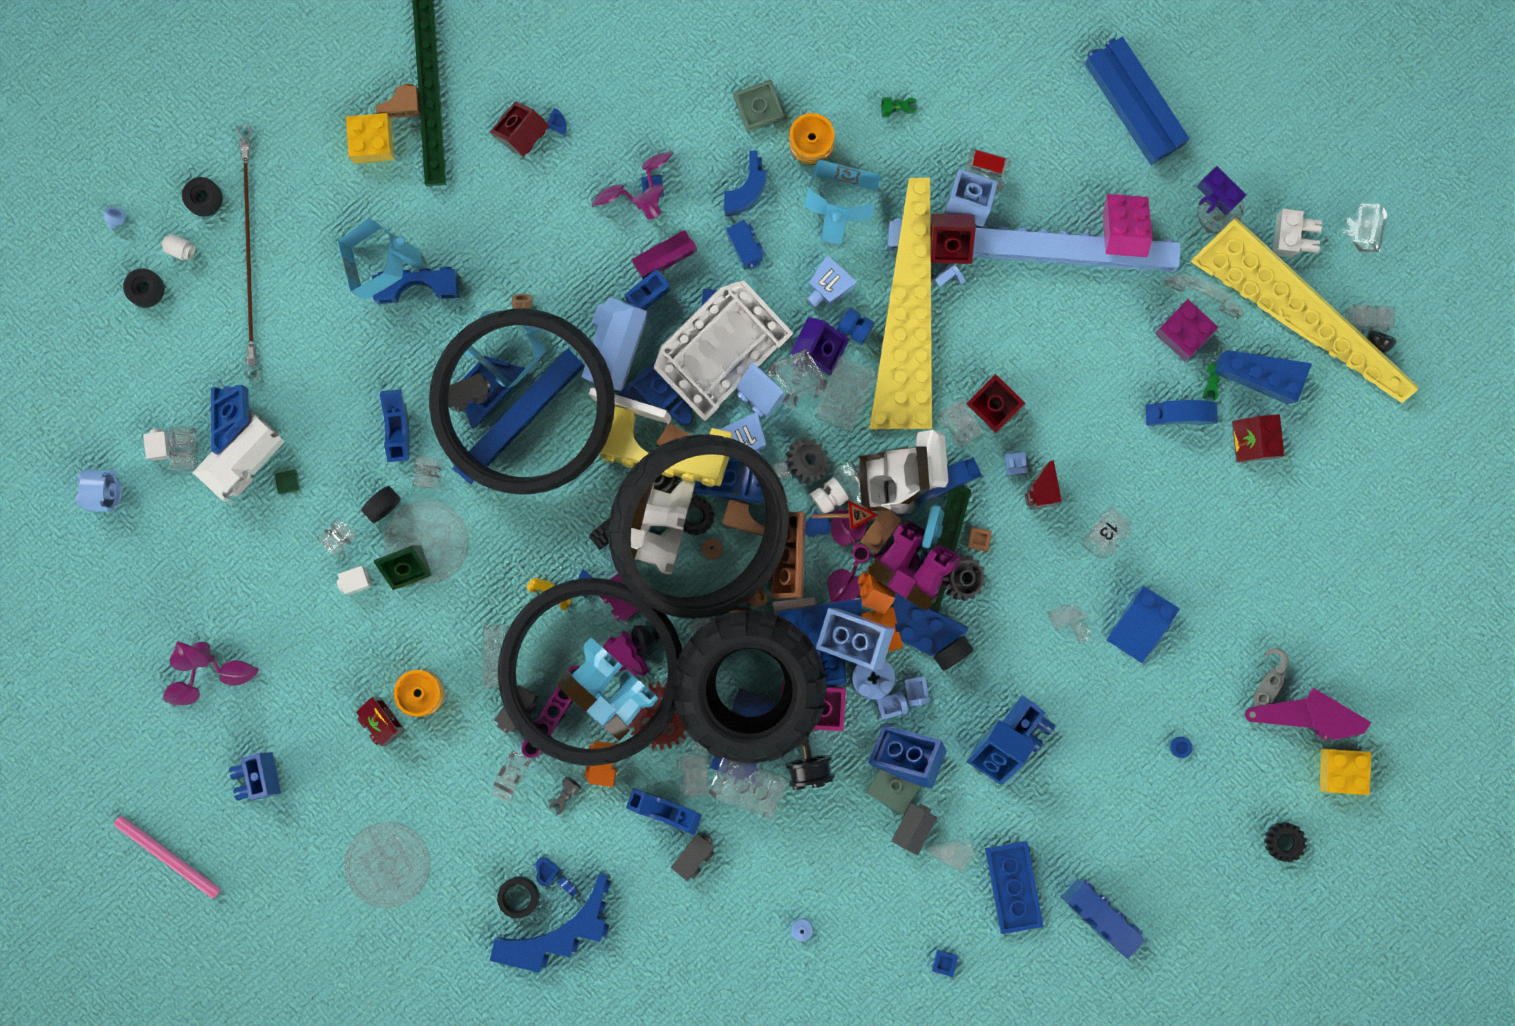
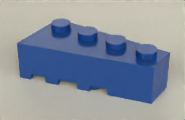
[1214,350,1312,405]
[1061,878,1145,959]

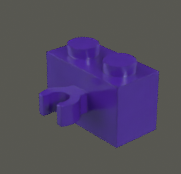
[1197,166,1247,216]

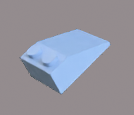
[736,362,784,419]

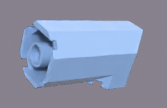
[581,297,647,391]

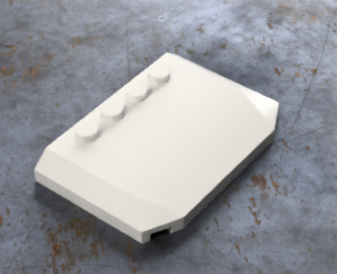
[653,280,794,421]

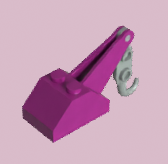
[1245,648,1372,741]

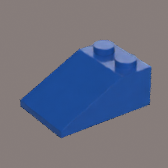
[1106,586,1180,663]
[868,725,947,789]

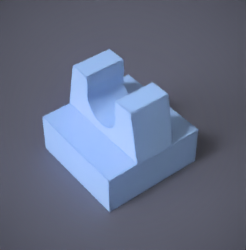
[1004,452,1029,476]

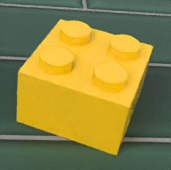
[346,113,395,164]
[1319,749,1371,795]

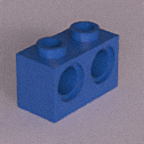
[624,269,671,310]

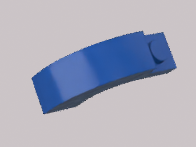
[626,788,702,835]

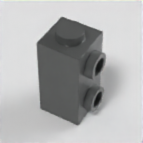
[448,373,492,412]
[494,685,538,733]
[891,803,937,855]
[671,833,715,881]

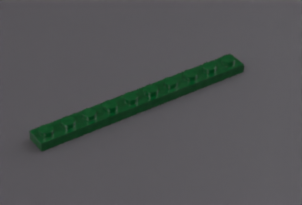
[412,0,447,187]

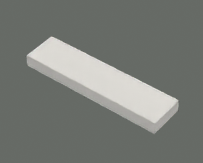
[589,388,672,424]

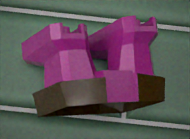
[869,520,962,611]

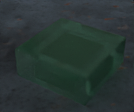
[275,470,301,495]

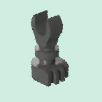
[549,776,582,815]

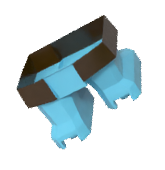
[557,638,659,741]

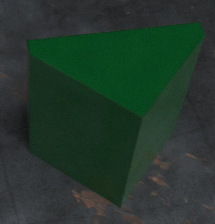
[374,545,432,590]

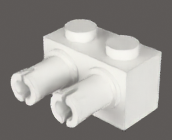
[1272,209,1322,258]

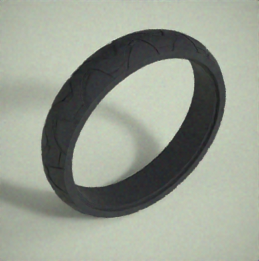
[429,308,615,495]
[608,434,789,619]
[498,578,682,766]

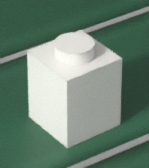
[143,429,173,461]
[337,566,372,595]

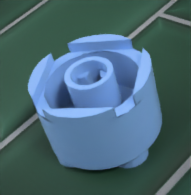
[76,469,122,512]
[851,660,895,700]

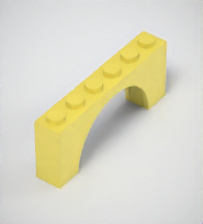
[599,406,734,487]

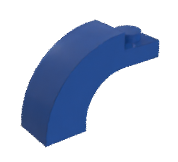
[724,151,766,216]
[380,389,410,462]
[1146,400,1218,426]
[916,457,982,505]

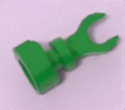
[881,97,917,117]
[1203,364,1220,401]

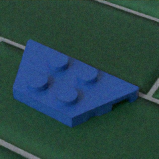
[462,356,525,429]
[618,360,679,410]
[211,385,249,455]
[693,457,765,504]
[894,592,969,656]

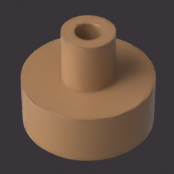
[512,294,533,309]
[702,538,723,560]
[746,588,767,607]

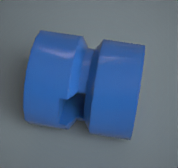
[836,307,875,345]

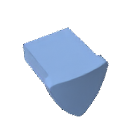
[931,263,966,287]
[904,677,931,706]
[876,690,908,720]

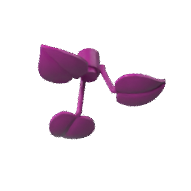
[592,151,674,220]
[827,508,921,602]
[163,641,259,705]

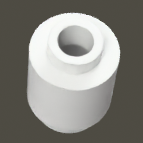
[162,234,195,260]

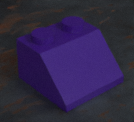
[790,317,850,376]

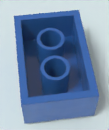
[966,720,1035,786]

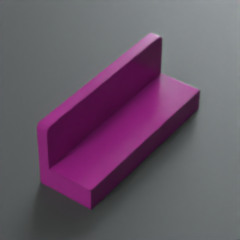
[632,230,697,280]

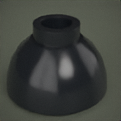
[1367,331,1397,353]
[631,625,659,654]

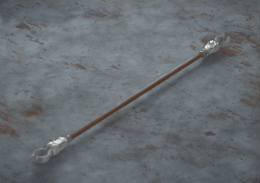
[238,123,259,383]

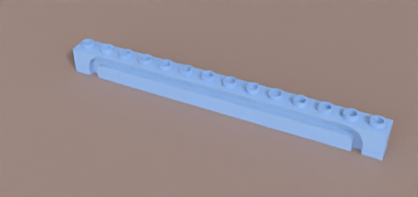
[887,219,1180,272]

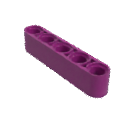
[521,666,580,758]

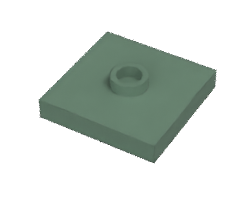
[733,80,785,133]
[866,769,919,815]

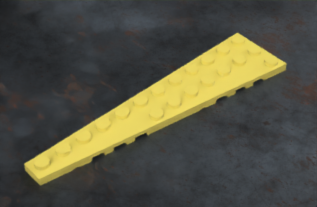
[869,178,932,429]
[1190,217,1419,403]

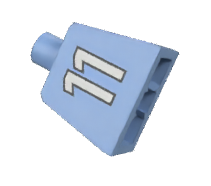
[806,255,857,308]
[721,413,766,455]

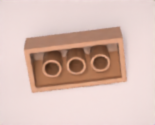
[770,512,806,600]

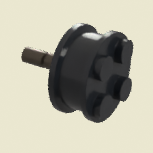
[785,738,835,790]

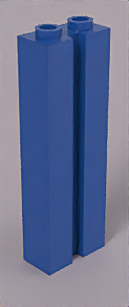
[1085,36,1190,165]

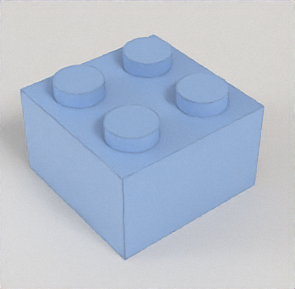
[944,169,998,227]

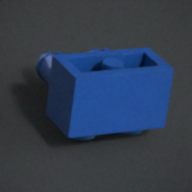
[1002,695,1055,752]
[229,752,281,801]

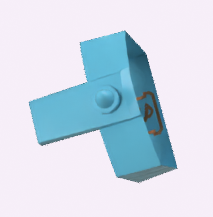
[804,159,880,245]
[338,218,423,299]
[465,310,546,388]

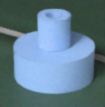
[103,207,126,229]
[791,919,813,941]

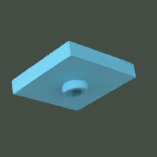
[922,505,945,553]

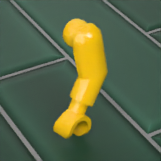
[527,578,571,611]

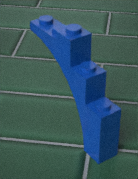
[490,872,611,973]

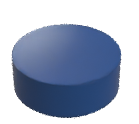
[1170,737,1192,758]
[558,877,578,897]

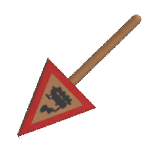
[811,500,879,530]

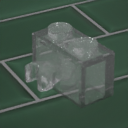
[1343,203,1387,252]

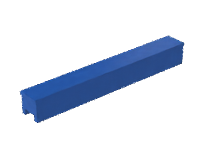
[452,348,585,484]

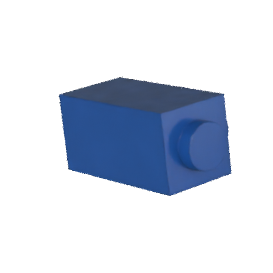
[726,220,764,270]

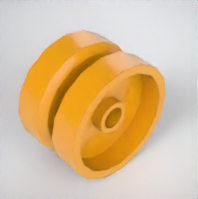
[789,113,835,165]
[394,670,445,716]

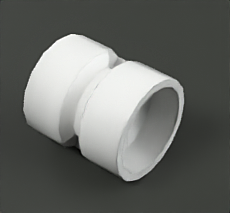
[809,477,849,514]

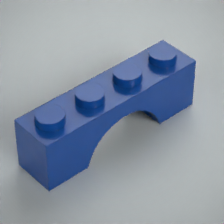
[372,267,460,304]

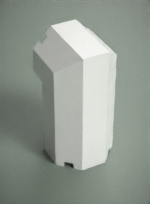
[192,411,285,503]

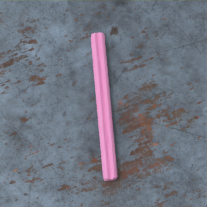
[114,816,221,898]

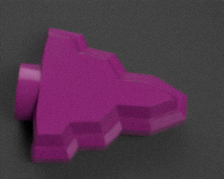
[603,630,649,676]

